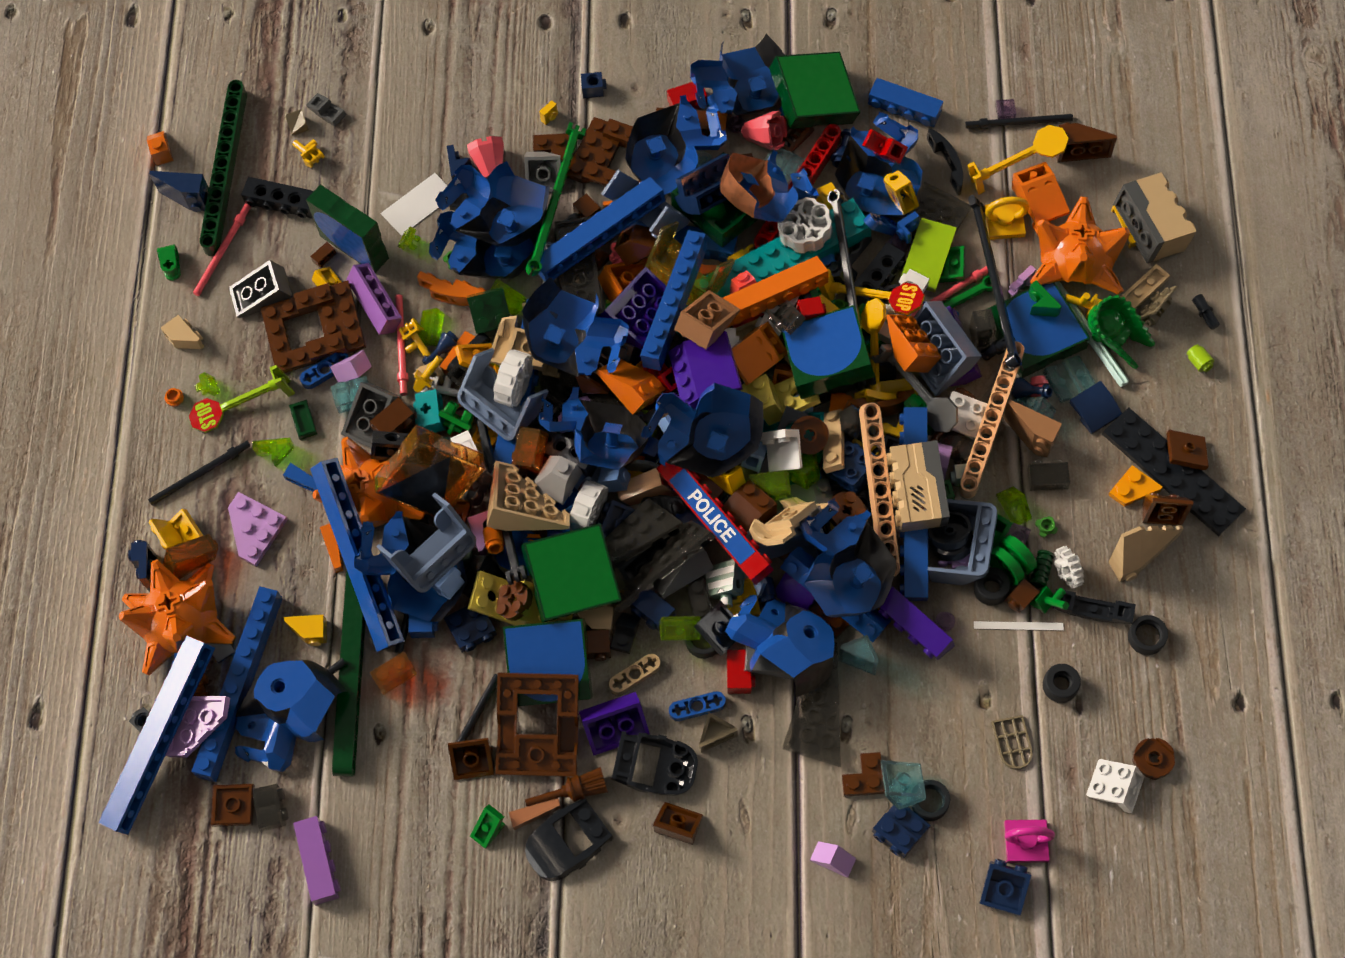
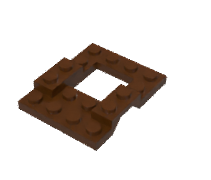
[566,117,640,187]
[261,280,366,373]
[495,672,579,776]

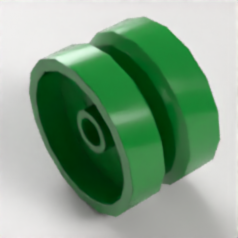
[990,535,1037,586]

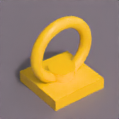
[984,197,1030,240]

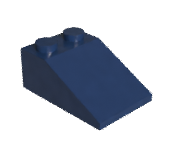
[149,171,209,212]

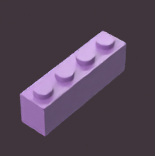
[346,263,402,335]
[293,816,341,905]

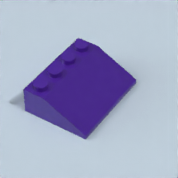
[599,267,666,350]
[668,331,743,409]

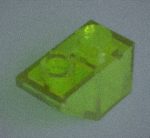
[788,453,820,490]

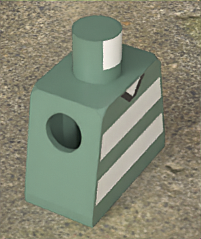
[705,559,745,608]

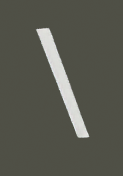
[974,621,1064,630]

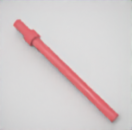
[193,203,251,296]
[911,266,988,317]
[395,294,409,396]

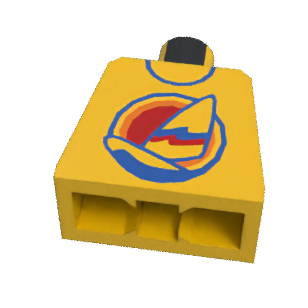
[883,171,919,215]

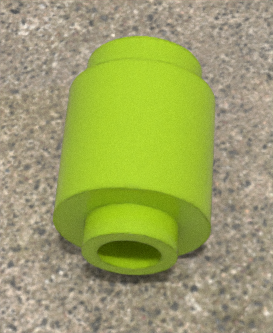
[1186,344,1215,372]

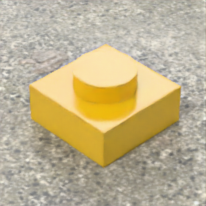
[539,100,558,125]

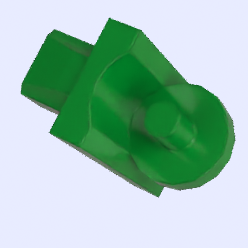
[438,401,475,435]

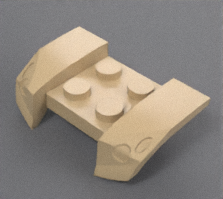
[490,316,563,379]
[749,497,828,546]

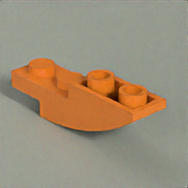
[417,271,486,306]

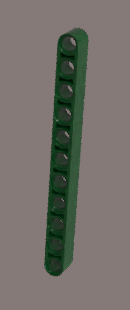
[200,80,247,256]
[332,571,366,776]

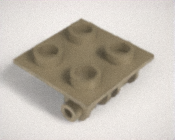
[1140,285,1178,326]

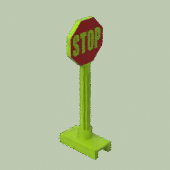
[189,365,295,433]

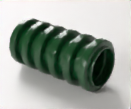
[1029,550,1055,588]

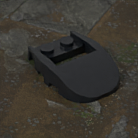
[611,731,698,796]
[525,798,614,881]

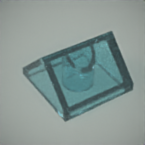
[838,635,879,675]
[880,760,926,810]

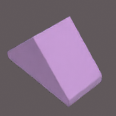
[330,350,372,384]
[810,841,856,878]

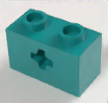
[413,389,446,434]

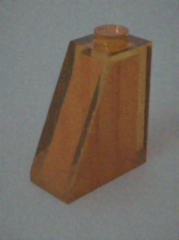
[163,534,219,580]

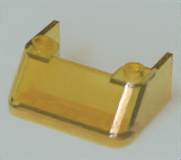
[645,221,735,306]

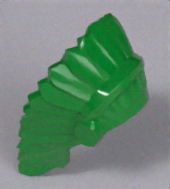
[1088,295,1155,369]

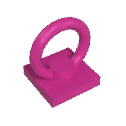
[1004,820,1055,863]

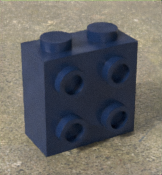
[824,440,880,495]

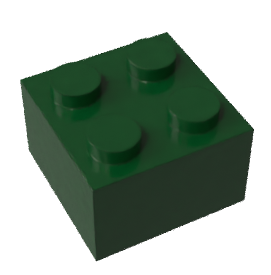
[467,287,510,334]

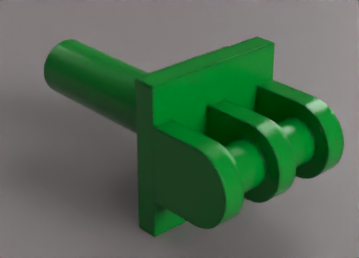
[1030,586,1069,614]

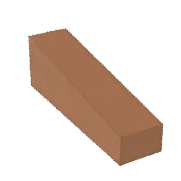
[509,798,561,830]

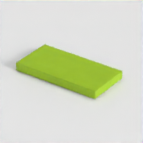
[901,218,957,292]

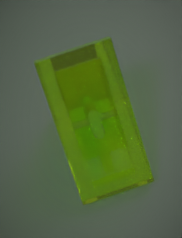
[996,486,1032,527]

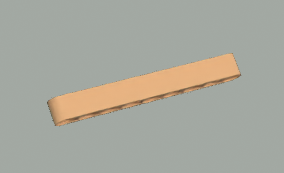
[959,341,1024,499]
[859,403,900,576]

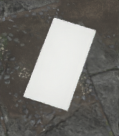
[380,173,447,236]

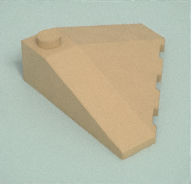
[487,461,570,531]
[1109,525,1184,582]

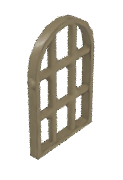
[991,715,1033,769]

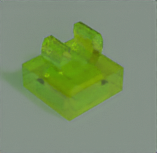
[397,226,421,250]
[195,372,220,396]

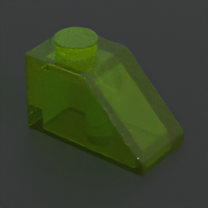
[749,470,791,500]

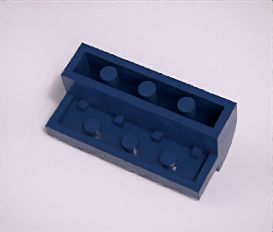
[675,154,730,215]

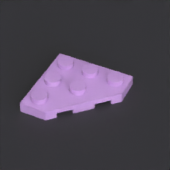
[228,492,288,567]
[165,696,230,758]

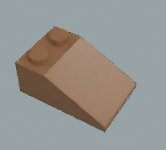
[674,290,740,349]
[1003,399,1062,457]

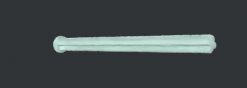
[1037,270,1129,387]

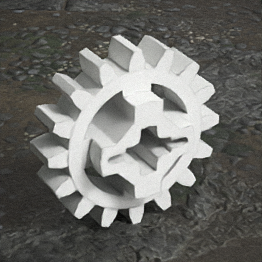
[1054,546,1084,588]

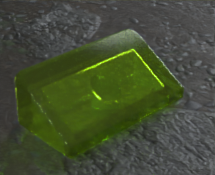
[490,278,526,316]
[418,308,445,346]
[659,616,701,641]

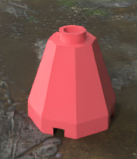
[741,111,788,150]
[467,136,504,179]

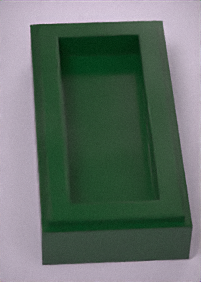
[289,399,318,440]

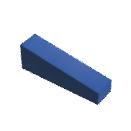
[283,462,317,492]

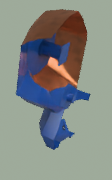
[720,150,819,223]

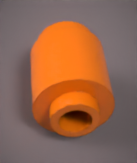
[483,527,505,554]

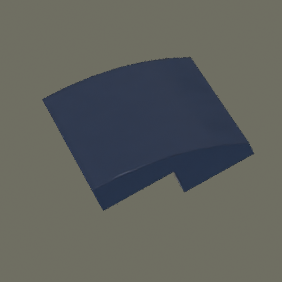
[1069,381,1122,435]

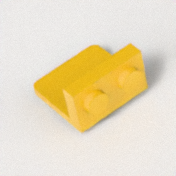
[149,509,205,553]

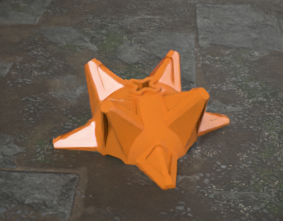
[1030,196,1130,295]
[312,437,426,528]
[119,560,236,675]

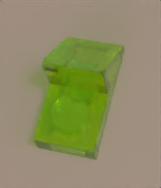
[252,438,294,467]

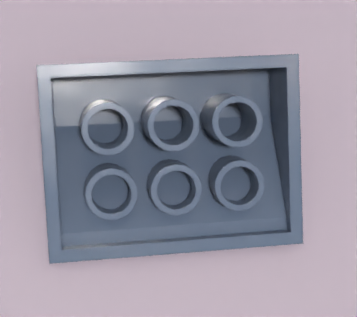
[914,301,982,396]

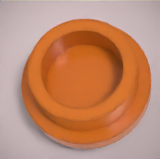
[165,388,184,407]

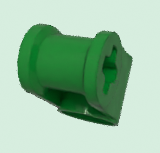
[157,244,181,281]

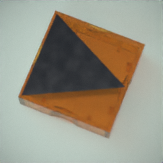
[375,425,485,517]

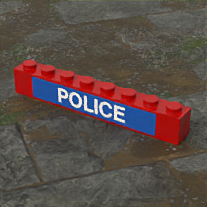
[656,463,774,585]

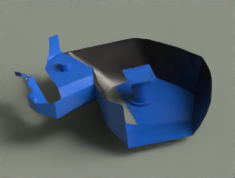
[522,277,629,377]
[539,387,649,470]
[801,497,896,617]
[354,511,467,622]

